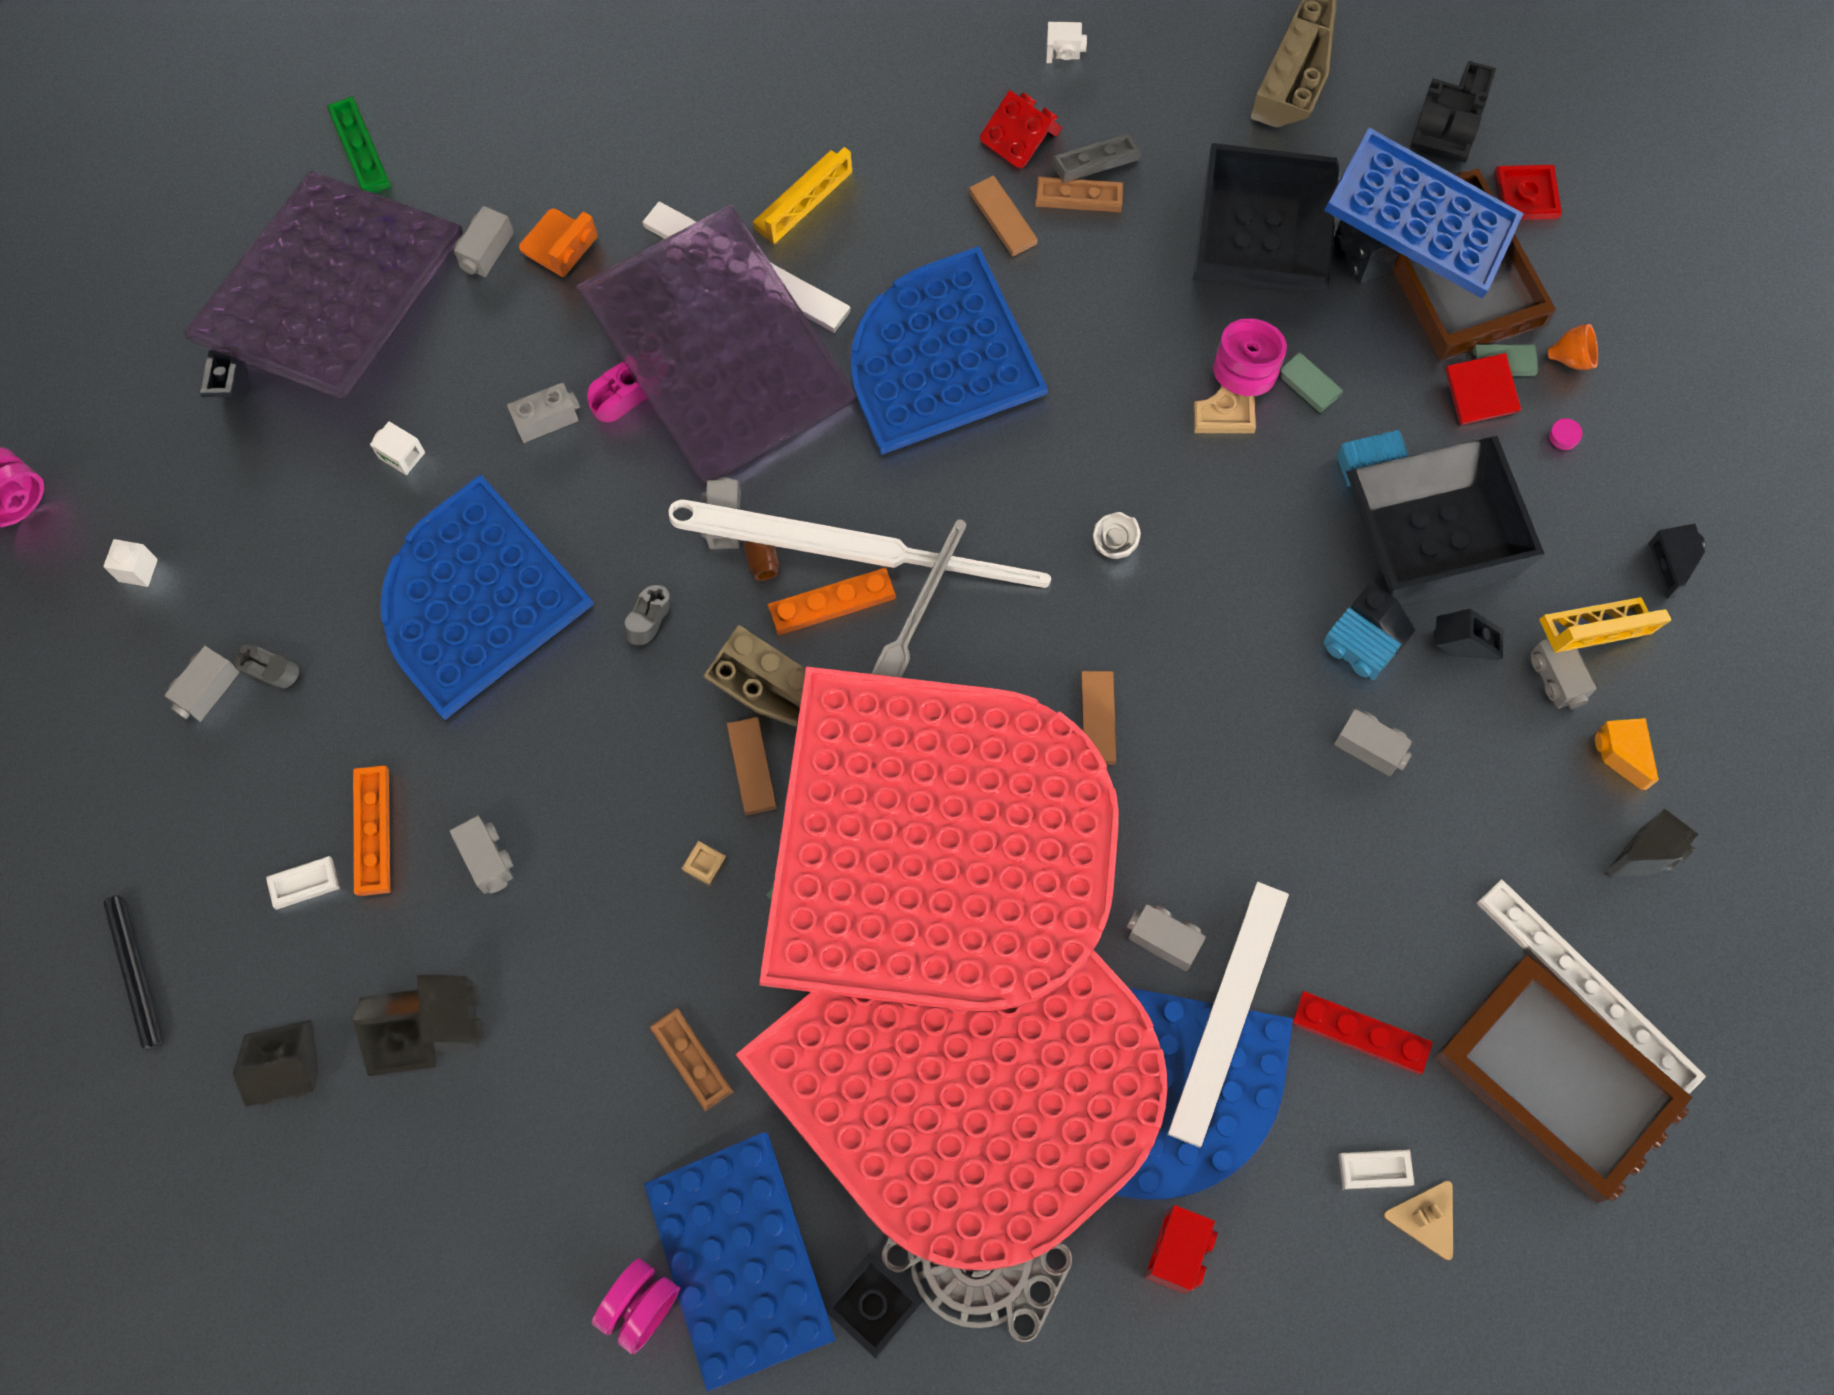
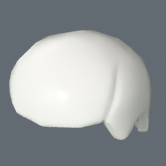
[1093,512,1141,559]

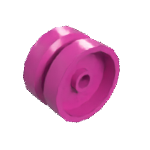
[1213,319,1287,396]
[0,447,45,527]
[592,1258,680,1355]

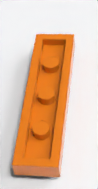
[768,567,896,636]
[353,765,390,896]

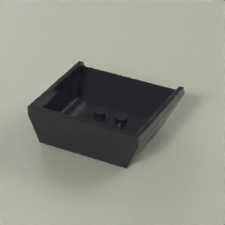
[1192,143,1340,291]
[1346,436,1545,605]

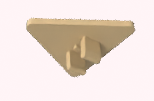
[1384,1181,1453,1260]

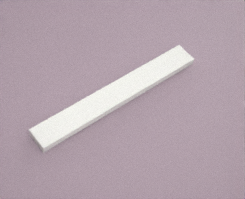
[643,201,851,333]
[1477,879,1706,1094]
[1167,882,1289,1148]

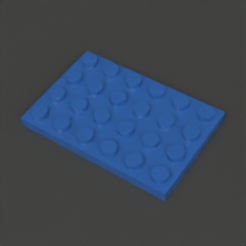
[1324,128,1524,298]
[644,1133,836,1391]

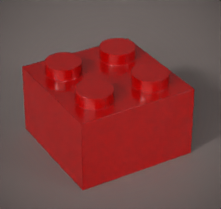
[1144,1205,1218,1294]

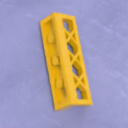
[752,147,852,244]
[1539,597,1671,653]

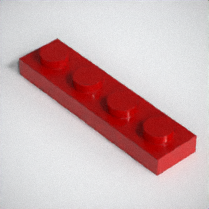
[1292,991,1433,1075]

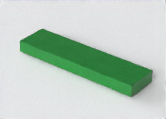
[326,96,392,197]

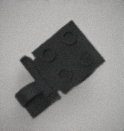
[1410,61,1496,163]

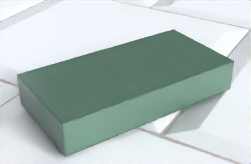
[1473,345,1538,376]
[1278,352,1343,413]

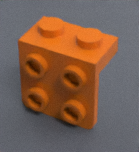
[519,208,598,278]

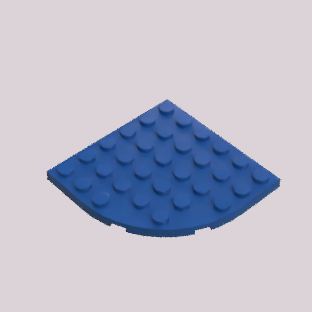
[851,246,1048,455]
[381,474,594,721]
[1114,987,1293,1200]

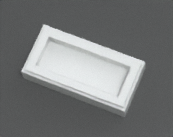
[266,856,340,910]
[1339,1150,1414,1190]

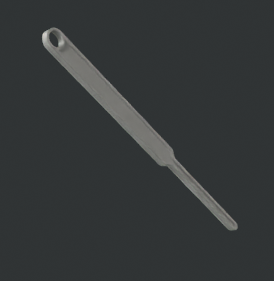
[871,519,966,678]

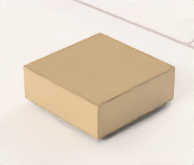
[681,841,727,886]

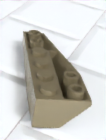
[1250,0,1337,128]
[703,624,806,727]

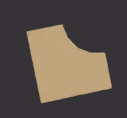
[1193,386,1256,434]

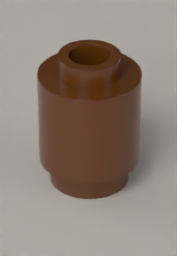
[743,541,780,581]

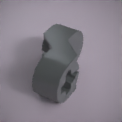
[625,585,670,645]
[234,645,299,688]

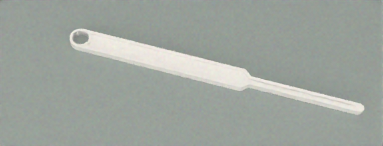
[669,500,1051,588]

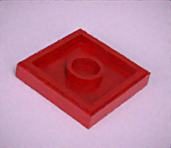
[1494,165,1562,220]
[1445,353,1521,426]

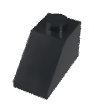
[200,349,249,398]
[1649,524,1705,599]
[1351,581,1416,655]
[1434,609,1503,660]

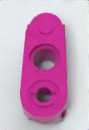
[587,352,669,422]

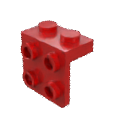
[980,89,1063,169]

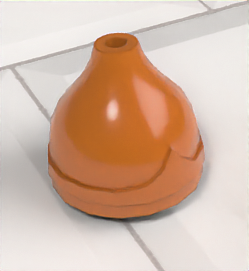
[1548,323,1598,370]

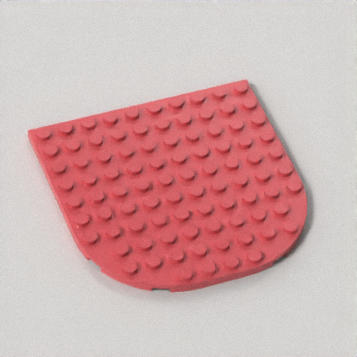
[759,666,1119,1011]
[735,950,1167,1271]

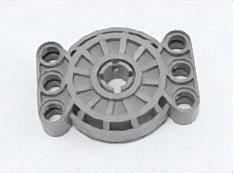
[882,1238,1072,1343]

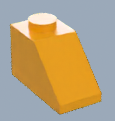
[1595,718,1659,790]

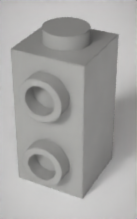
[454,206,514,277]
[507,383,580,443]
[701,477,741,549]
[1531,639,1597,709]
[164,646,240,722]
[1334,709,1413,777]
[449,815,514,894]
[1127,904,1206,972]

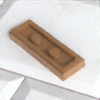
[969,175,1038,257]
[1035,177,1124,213]
[1081,671,1116,765]
[727,717,777,816]
[649,1008,734,1112]

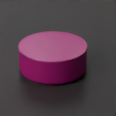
[1549,418,1583,450]

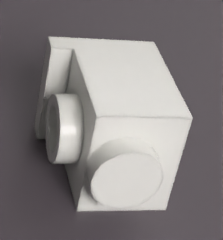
[1046,22,1087,63]

